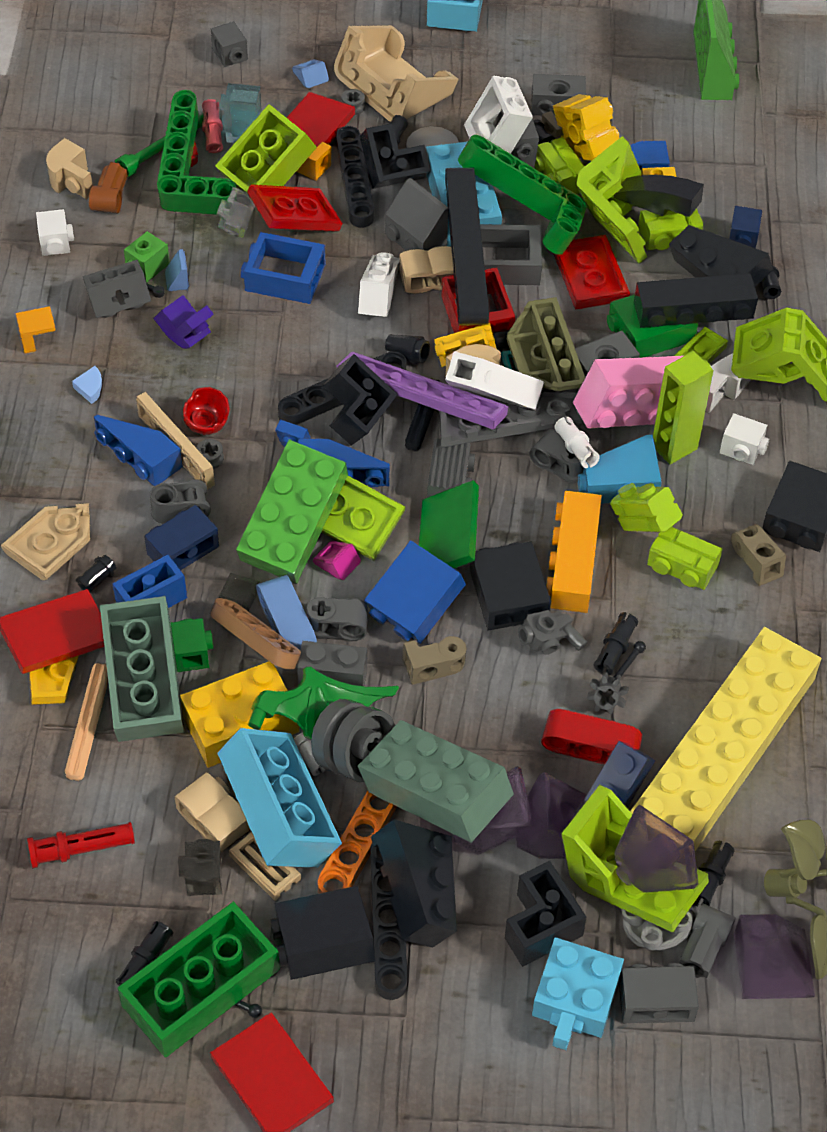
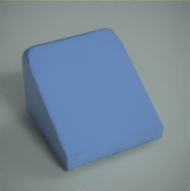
[292,59,329,88]
[165,249,189,291]

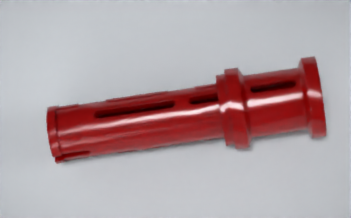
[27,822,135,869]

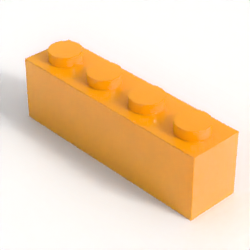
[546,491,602,613]

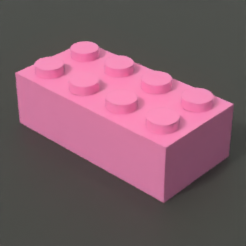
[573,356,683,428]

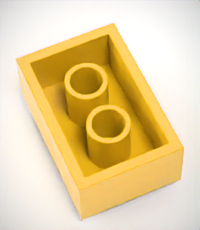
[180,661,300,768]

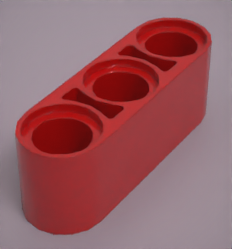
[541,709,642,765]

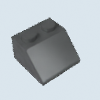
[385,178,449,251]

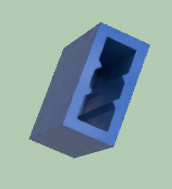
[364,540,466,644]

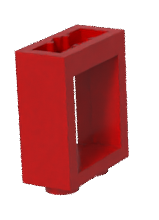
[441,268,515,333]

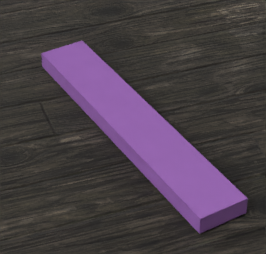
[337,352,508,430]

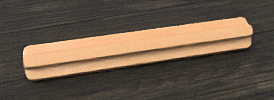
[65,663,108,781]

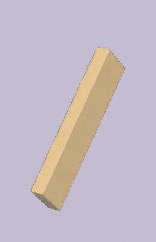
[136,392,215,490]

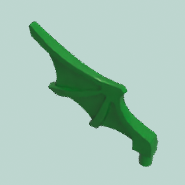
[248,667,399,740]

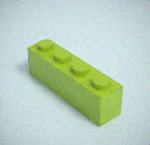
[653,351,714,465]

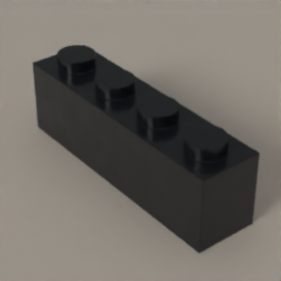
[634,273,758,328]

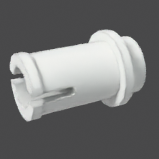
[294,732,325,776]

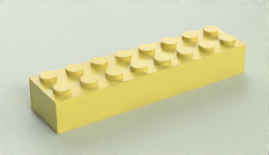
[630,627,822,864]

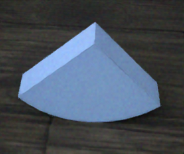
[72,366,102,404]

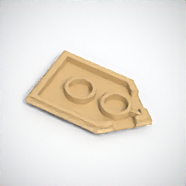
[1,503,90,580]

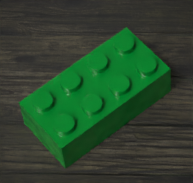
[117,901,280,1058]

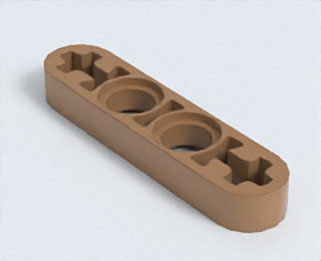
[210,598,301,670]

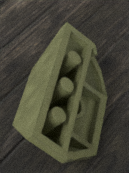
[506,297,585,391]

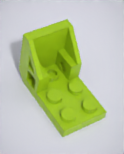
[577,136,647,263]
[731,307,827,402]
[562,785,709,932]

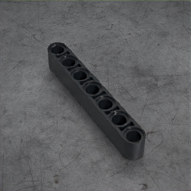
[445,167,489,326]

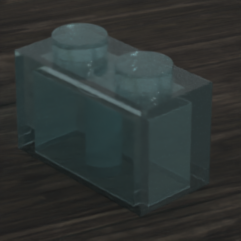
[220,83,262,143]

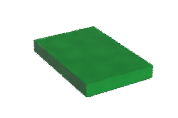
[419,480,479,569]

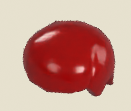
[182,387,230,436]

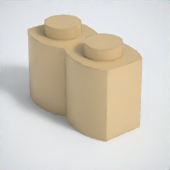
[399,246,454,293]
[175,772,250,853]

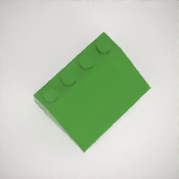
[693,0,739,100]

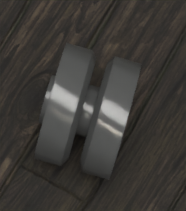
[311,699,395,782]

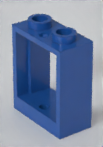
[241,232,326,304]

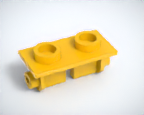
[434,323,497,367]

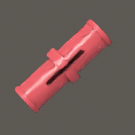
[202,99,223,153]

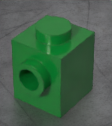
[171,618,213,672]

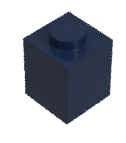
[729,206,762,248]

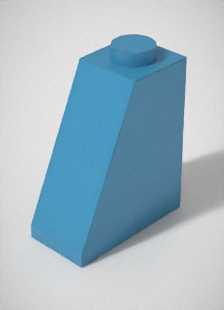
[578,435,661,504]

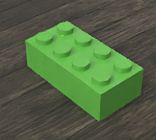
[236,440,348,584]

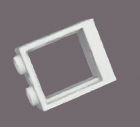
[464,76,533,154]

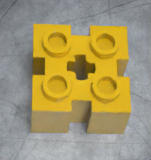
[553,94,619,161]

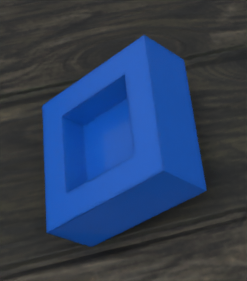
[275,420,311,447]

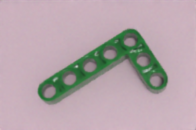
[157,90,238,215]
[458,135,587,255]

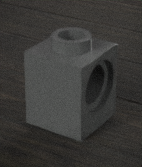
[210,21,248,67]

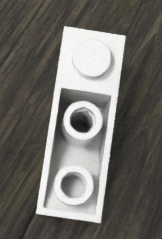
[358,252,399,317]
[445,351,544,411]

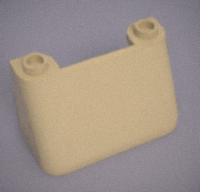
[334,25,458,122]

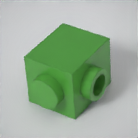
[124,231,170,283]

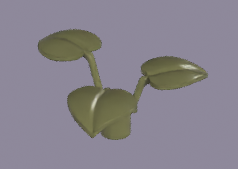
[764,820,827,979]

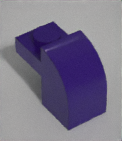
[153,295,214,349]

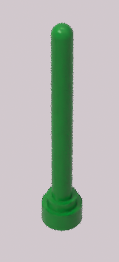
[115,113,204,178]

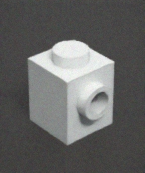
[36,209,74,256]
[720,413,769,465]

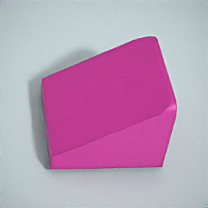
[312,541,361,580]

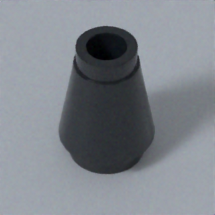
[385,334,430,364]

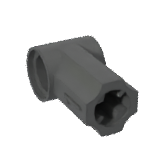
[679,904,736,978]

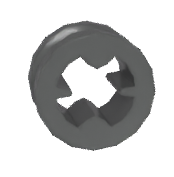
[341,89,365,115]
[196,439,224,469]

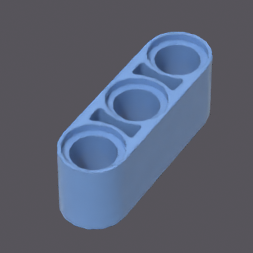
[256,575,317,651]

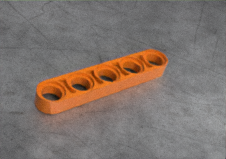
[318,791,397,894]

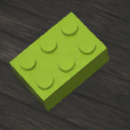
[215,104,317,199]

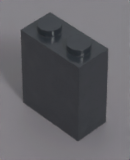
[762,460,827,552]
[470,541,551,631]
[270,885,375,980]

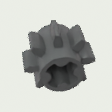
[587,671,629,715]

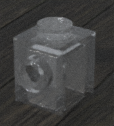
[216,187,256,238]

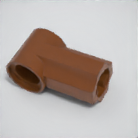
[89,162,128,214]

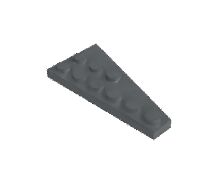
[439,389,584,447]

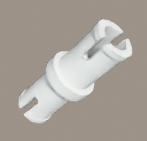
[555,417,600,468]

